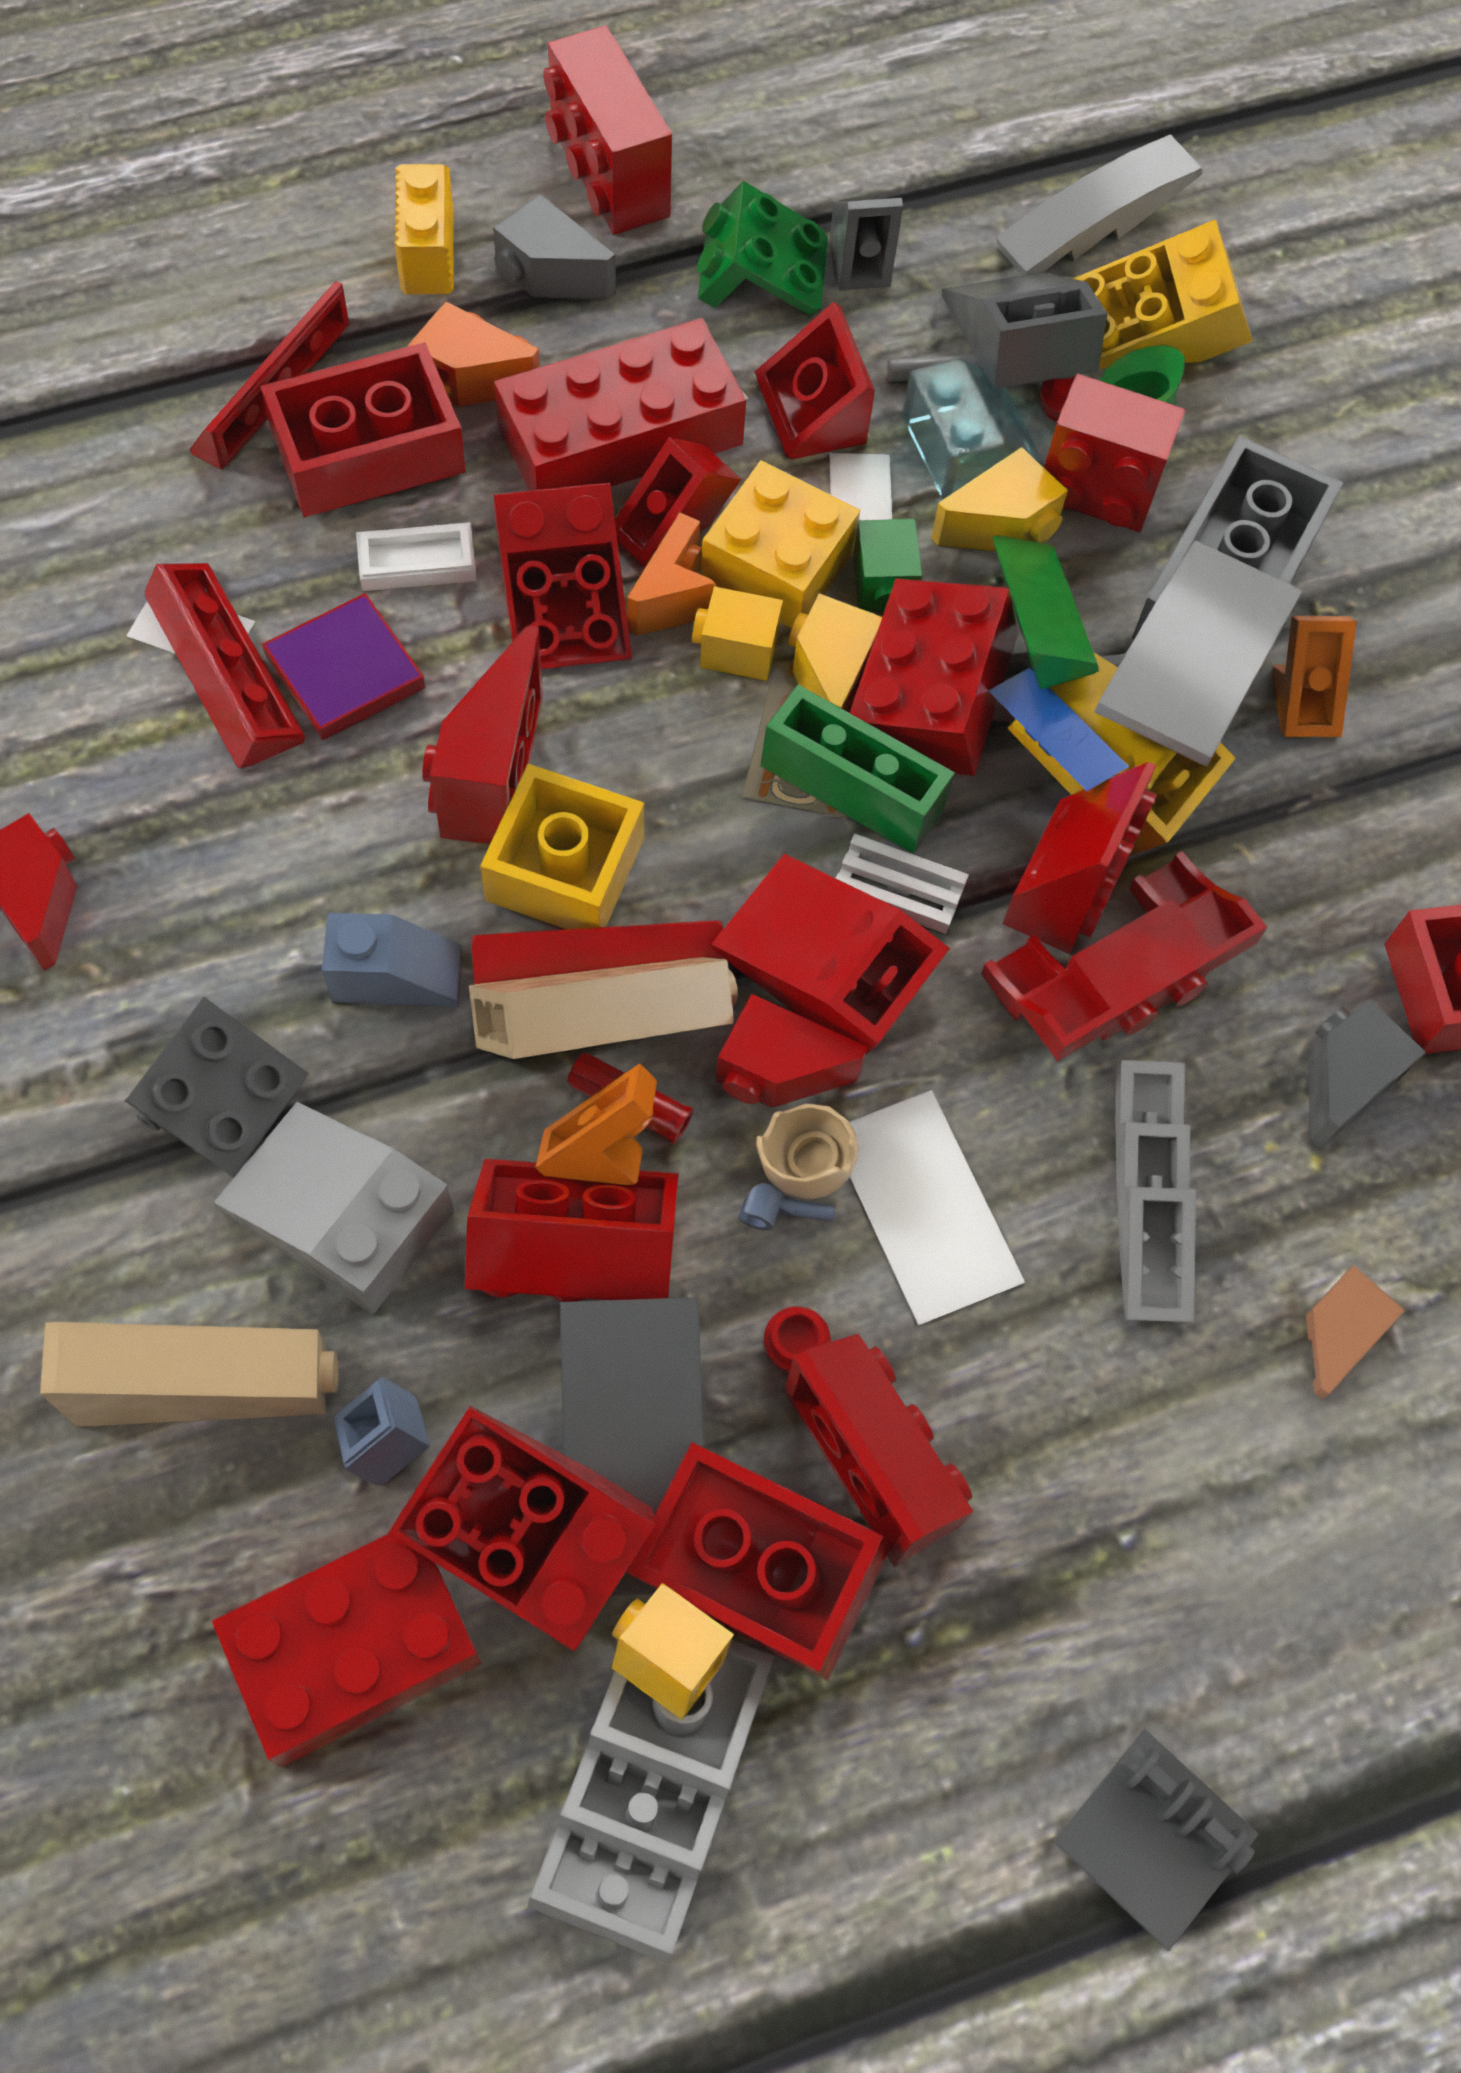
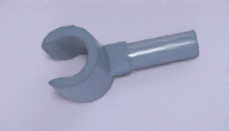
[739,1183,835,1231]

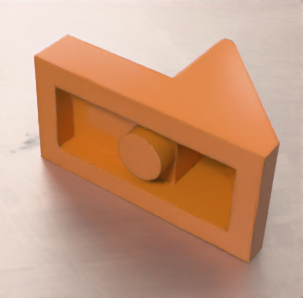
[627,512,716,636]
[1272,616,1357,737]
[535,1063,657,1185]

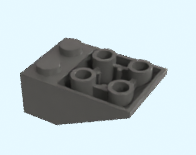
[942,272,1107,389]

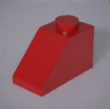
[615,437,742,567]
[0,813,77,971]
[715,994,868,1108]

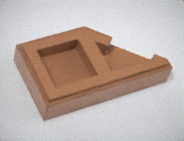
[1306,1265,1405,1400]

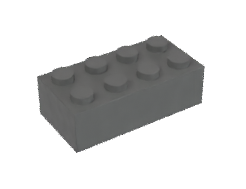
[1132,435,1344,639]

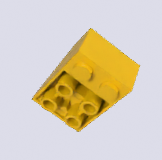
[1073,219,1253,369]
[1008,652,1236,856]

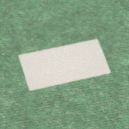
[849,1090,1025,1326]

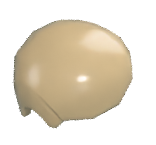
[756,1103,859,1201]

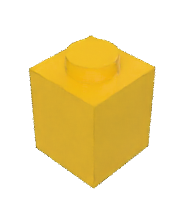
[692,587,783,681]
[612,1583,734,1720]

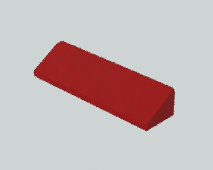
[190,280,349,470]
[145,563,306,768]
[471,920,724,985]

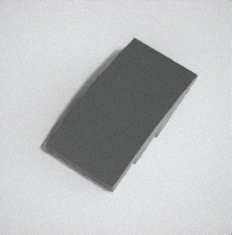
[560,1297,704,1596]

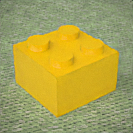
[701,460,861,629]
[480,764,645,929]

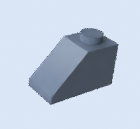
[322,913,462,1007]

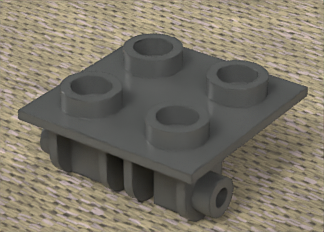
[125,997,309,1178]
[1053,1729,1259,1951]

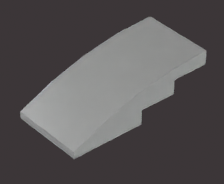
[1094,540,1303,767]
[527,1640,774,1964]

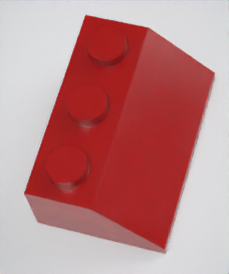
[465,1158,679,1302]
[784,1333,974,1568]

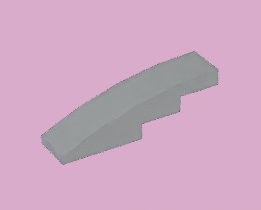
[996,134,1203,275]
[1115,1060,1196,1322]

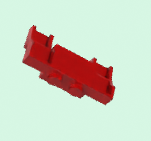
[981,851,1267,1062]

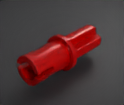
[567,1053,694,1145]

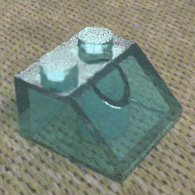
[902,358,1045,499]

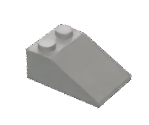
[214,1102,454,1315]

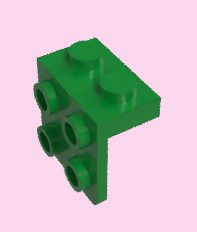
[697,180,828,315]

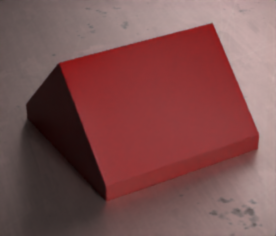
[754,302,875,459]

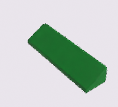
[992,535,1099,689]

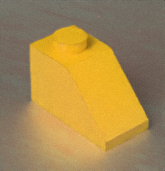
[931,447,1068,552]
[788,593,882,713]

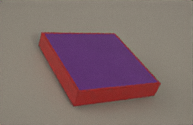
[262,593,426,741]

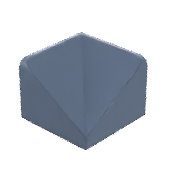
[333,1377,430,1486]

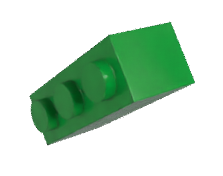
[760,684,955,854]

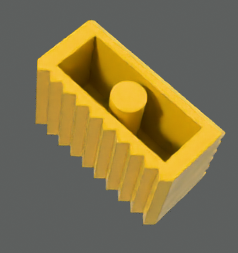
[394,164,454,295]

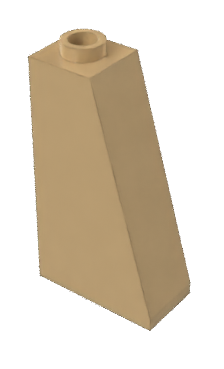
[468,957,738,1059]
[40,1322,339,1427]

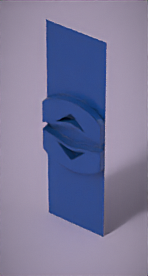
[989,668,1129,791]

